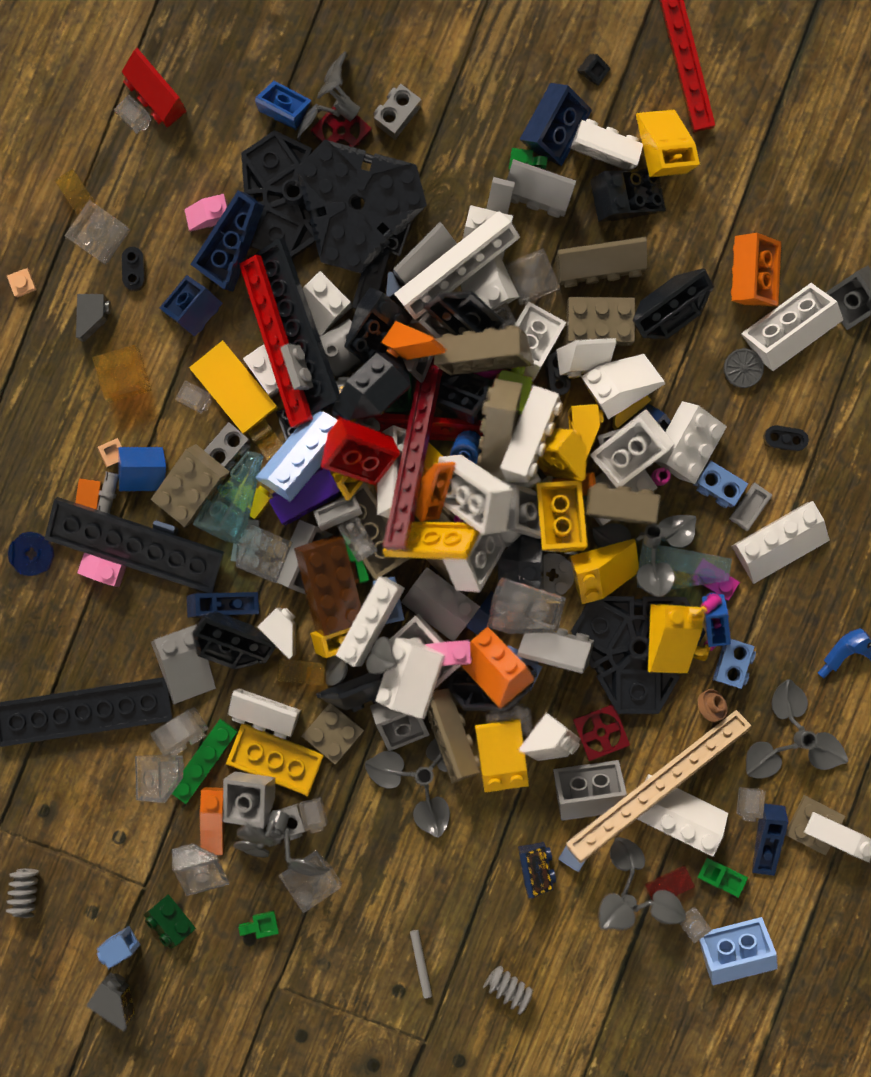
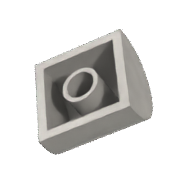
[320,318,362,379]
[506,485,541,539]

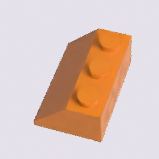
[731,233,781,307]
[462,627,535,709]

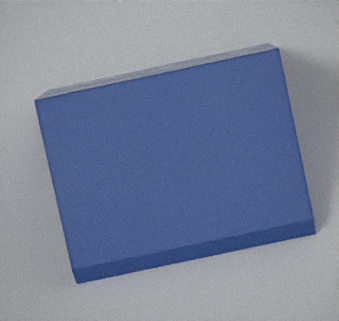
[255,81,312,130]
[118,447,166,491]

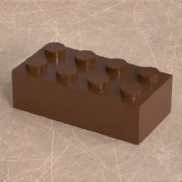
[294,535,361,636]

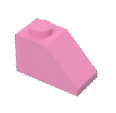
[184,194,228,231]
[77,553,126,587]
[424,641,471,666]

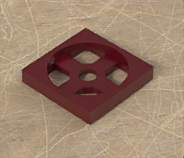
[311,106,372,148]
[573,704,630,761]

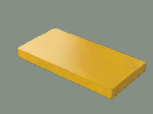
[189,340,278,435]
[383,522,480,559]
[226,723,324,796]

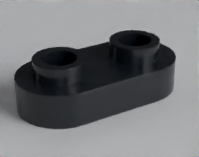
[122,247,146,291]
[545,352,571,396]
[763,425,809,452]

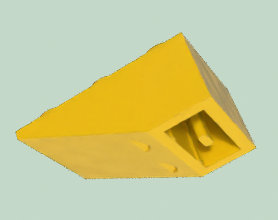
[636,110,700,177]

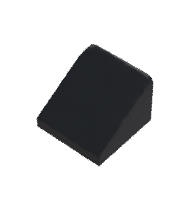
[577,54,611,86]

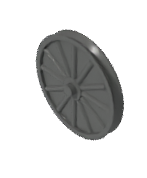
[724,348,764,388]

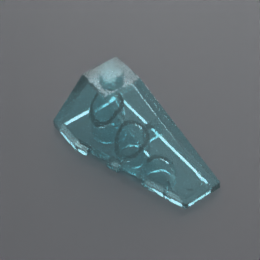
[193,451,263,544]
[637,543,732,589]

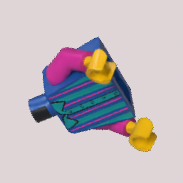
[689,593,731,661]

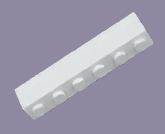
[394,211,520,320]

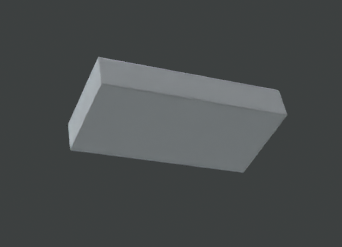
[487,177,515,214]
[729,483,773,531]
[313,494,363,531]

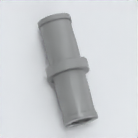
[97,471,119,514]

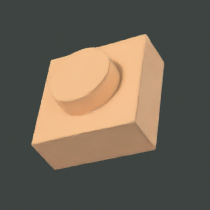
[7,268,37,297]
[97,438,122,468]

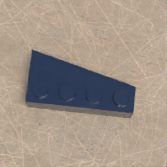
[190,190,264,292]

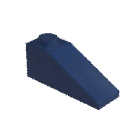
[187,592,259,618]
[752,803,789,876]

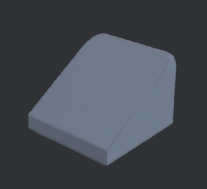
[386,271,401,300]
[153,520,178,536]
[558,840,586,872]

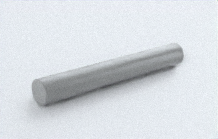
[410,930,432,998]

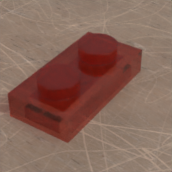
[645,865,695,901]

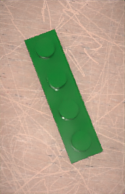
[168,719,238,804]

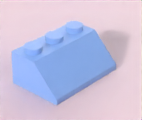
[698,917,777,985]

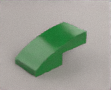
[344,540,369,584]
[697,857,748,898]

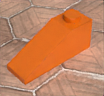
[381,321,447,360]
[414,461,456,522]
[200,787,225,855]

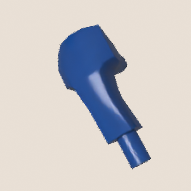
[817,628,871,678]

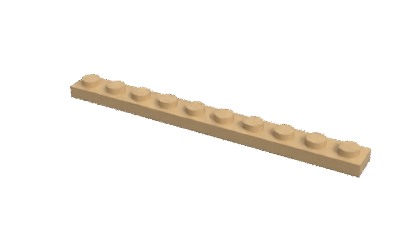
[566,710,751,863]

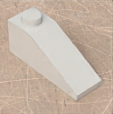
[804,812,871,862]

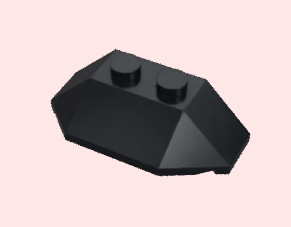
[633,268,714,340]
[423,291,504,336]
[333,352,410,422]
[436,373,492,425]
[498,534,544,621]
[192,611,277,669]
[447,671,537,711]
[316,672,385,712]

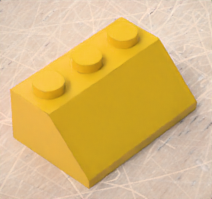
[536,428,586,481]
[536,480,587,552]

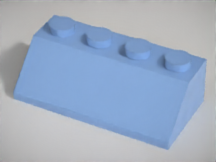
[256,411,337,502]

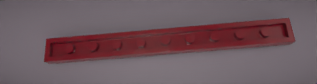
[383,357,443,550]

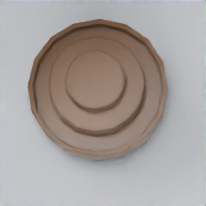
[698,689,727,722]

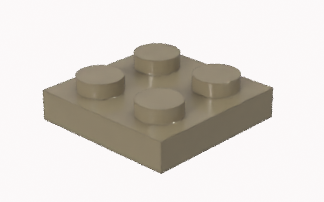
[302,703,364,765]
[785,795,845,856]

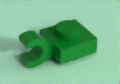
[509,148,548,171]
[238,910,279,939]

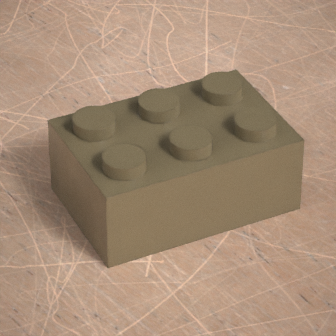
[566,297,635,346]
[151,444,230,527]
[584,483,660,525]

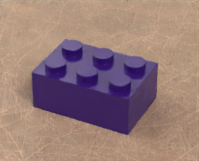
[269,467,342,526]

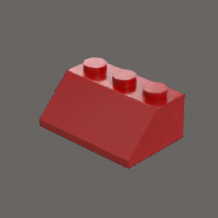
[122,48,187,128]
[321,417,401,486]

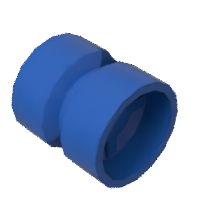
[450,430,481,464]

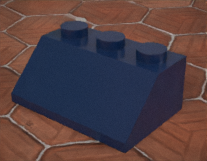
[520,83,592,166]

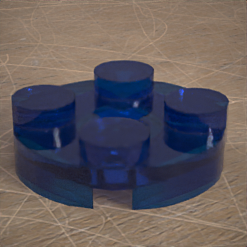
[8,532,54,576]

